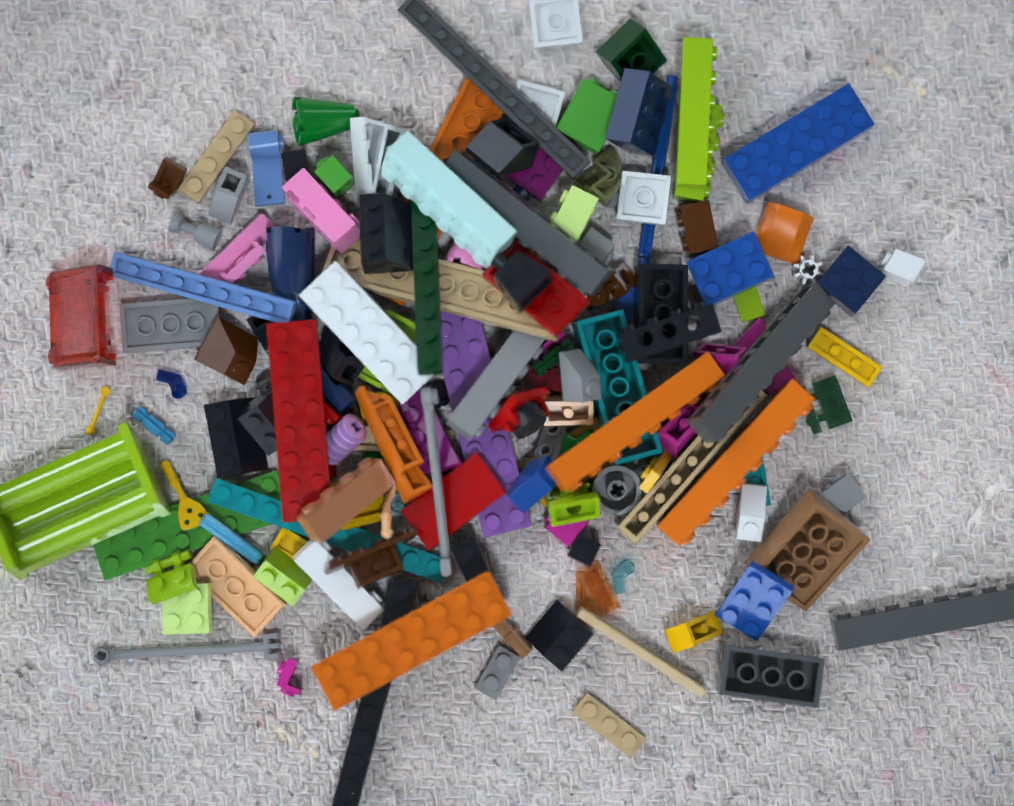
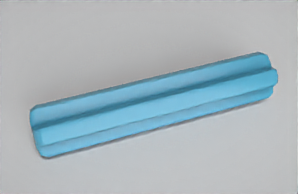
[200,514,263,564]

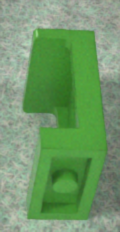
[557,78,618,156]

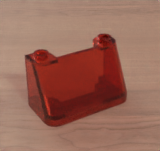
[46,264,116,369]

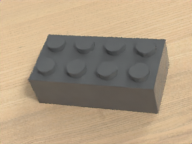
[717,644,825,709]

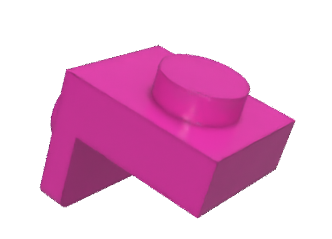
[276,657,303,697]

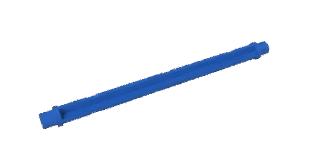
[637,75,679,265]

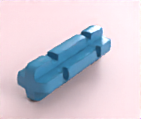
[132,406,176,445]

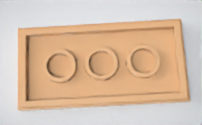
[190,536,287,638]

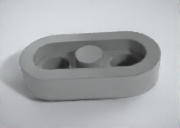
[535,426,569,461]

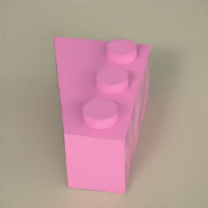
[282,167,360,254]

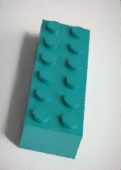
[572,309,663,466]

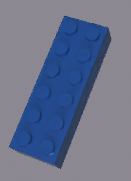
[721,83,875,204]

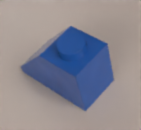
[507,455,556,512]

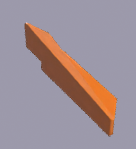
[355,386,432,504]

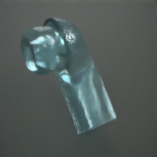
[611,560,636,594]

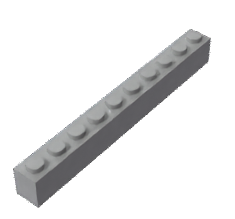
[446,227,615,441]

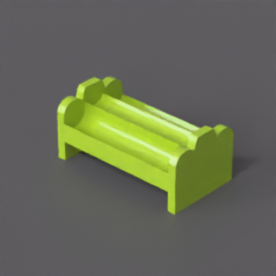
[0,422,171,580]

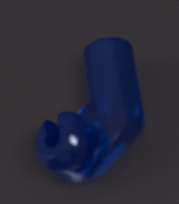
[156,369,187,399]

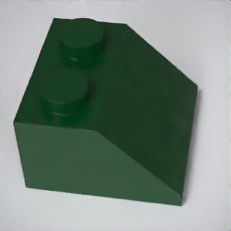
[595,19,667,82]

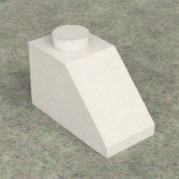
[880,249,926,288]
[735,483,767,542]

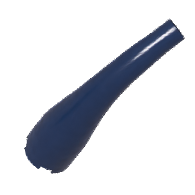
[266,226,358,414]

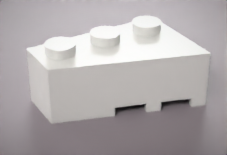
[350,117,406,197]

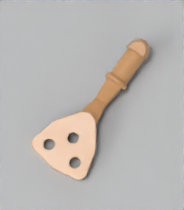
[380,470,397,539]

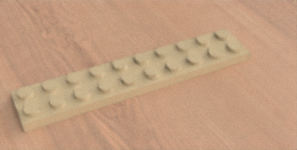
[322,238,559,341]

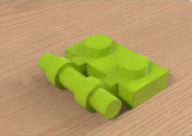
[144,549,197,605]

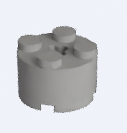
[591,465,642,516]

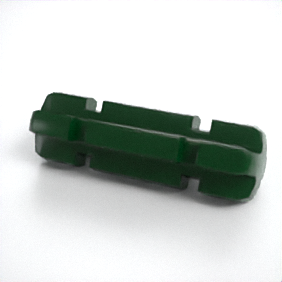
[532,339,575,377]

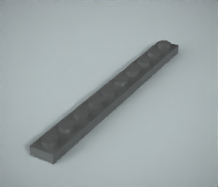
[397,0,590,180]

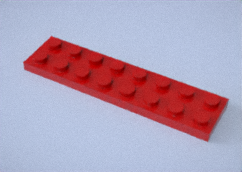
[266,319,330,523]

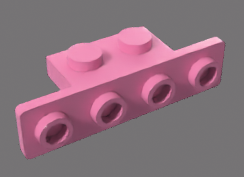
[198,213,274,283]

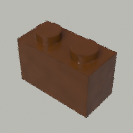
[676,200,718,257]

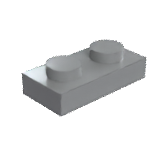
[475,645,520,700]

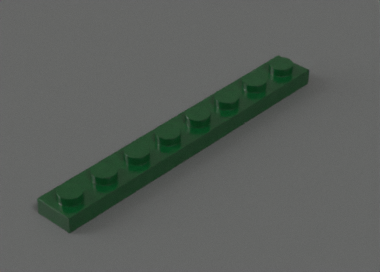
[411,200,443,376]

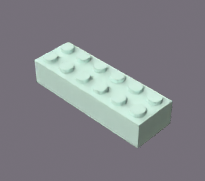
[380,131,517,269]

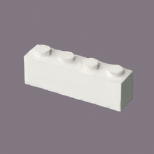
[292,539,385,630]

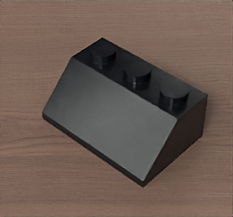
[359,193,414,274]
[204,397,269,479]

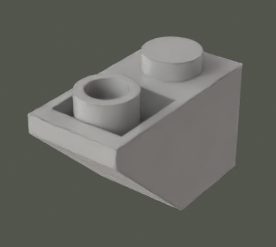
[208,166,250,225]
[814,473,867,513]

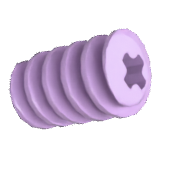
[326,414,367,465]

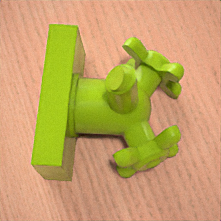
[546,482,601,527]

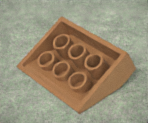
[745,489,870,611]

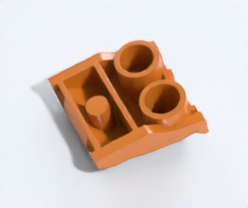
[756,202,814,265]

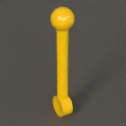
[85,387,111,435]

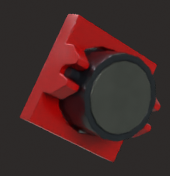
[488,386,550,439]

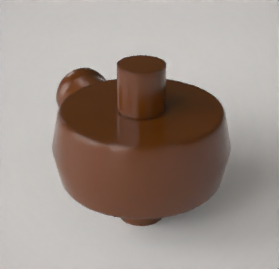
[585,285,610,311]

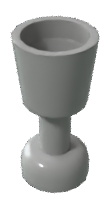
[168,211,222,252]

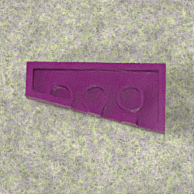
[399,385,463,477]

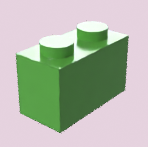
[314,155,355,200]

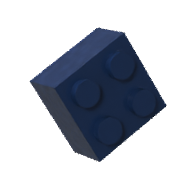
[817,245,886,317]

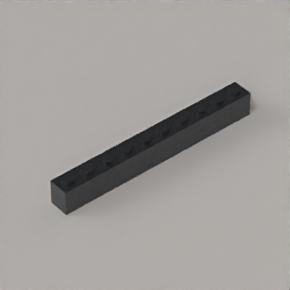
[332,577,418,806]

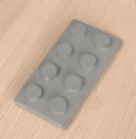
[119,298,220,354]

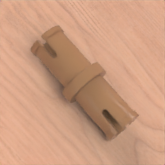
[493,619,533,659]

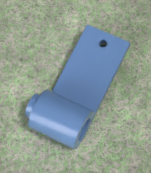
[248,130,285,207]

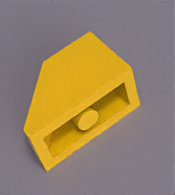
[664,610,724,653]

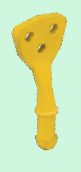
[161,460,209,531]

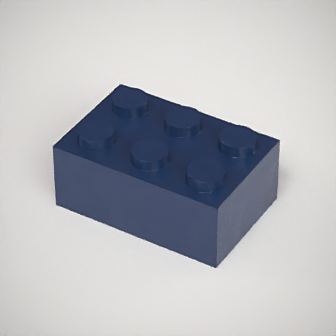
[605,68,672,157]

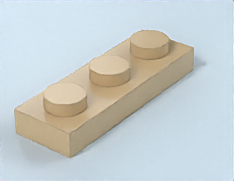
[572,693,646,758]

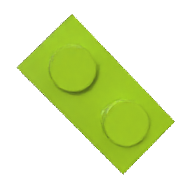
[253,547,313,606]

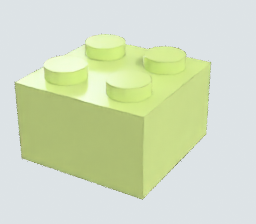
[550,185,599,242]

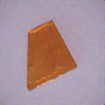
[576,563,620,624]

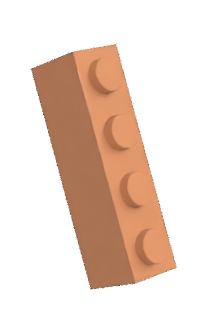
[296,457,396,543]

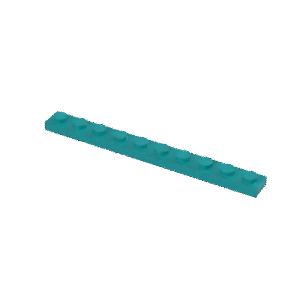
[207,478,444,583]

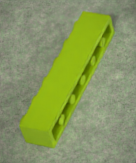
[675,37,717,189]

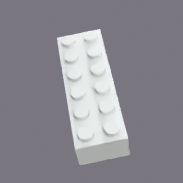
[299,261,433,404]

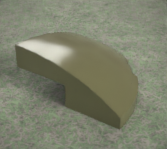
[575,147,623,204]

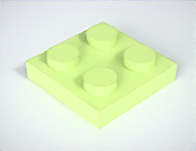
[162,583,213,635]

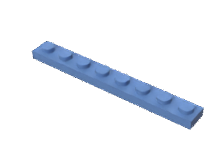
[109,252,297,323]

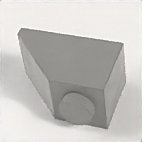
[559,349,601,403]

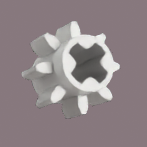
[793,255,823,286]

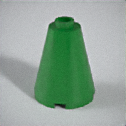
[292,96,360,146]

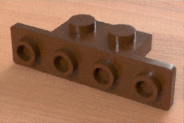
[324,528,419,589]

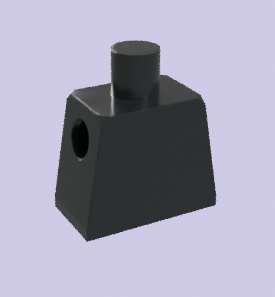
[491,252,553,314]

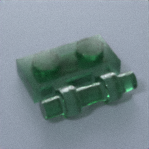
[802,375,853,435]

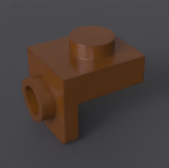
[148,157,187,199]
[604,262,635,300]

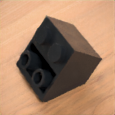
[465,117,540,177]

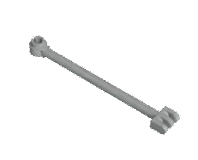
[421,387,453,577]
[93,633,282,665]

